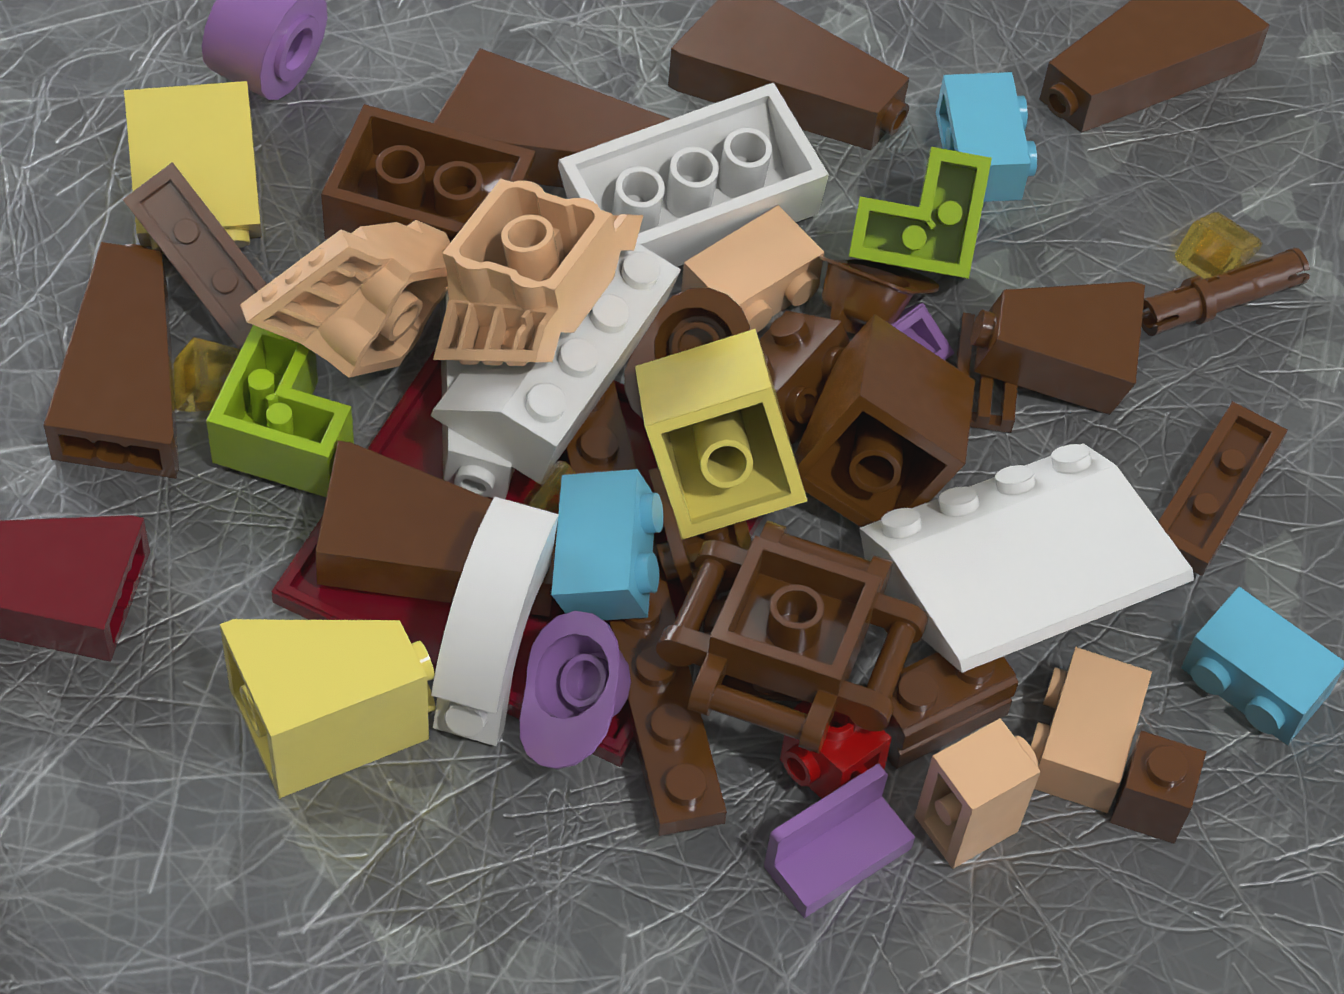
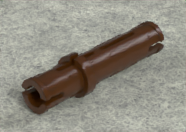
[1141,247,1310,336]

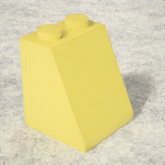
[124,81,262,254]
[635,329,807,539]
[220,619,436,799]

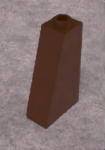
[668,0,909,151]
[1039,0,1270,133]
[433,48,670,188]
[43,242,179,479]
[316,441,557,617]

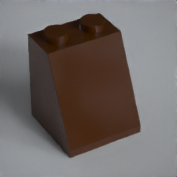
[794,314,975,527]

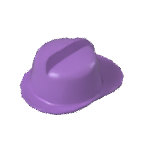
[520,611,631,769]

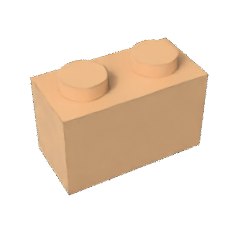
[681,205,825,332]
[1030,647,1152,813]
[915,718,1041,869]

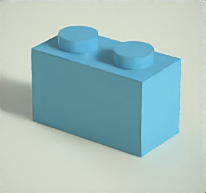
[936,72,1037,202]
[551,469,663,620]
[1181,587,1344,745]

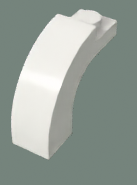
[431,497,559,746]

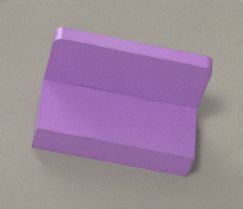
[764,764,915,918]

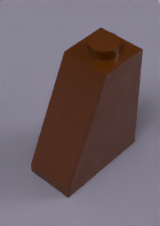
[970,282,1145,415]

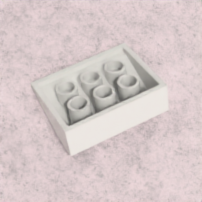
[859,443,1194,672]

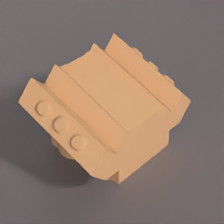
[433,179,643,366]
[240,220,450,378]

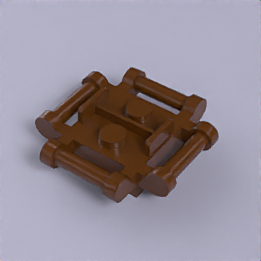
[656,521,928,754]

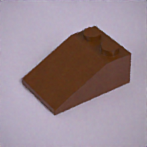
[321,104,535,243]

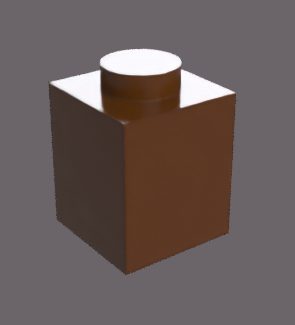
[1110,730,1207,844]

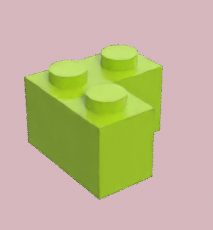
[849,147,992,279]
[206,325,354,497]

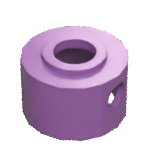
[202,0,327,100]

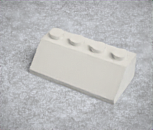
[558,82,829,267]
[431,242,681,484]

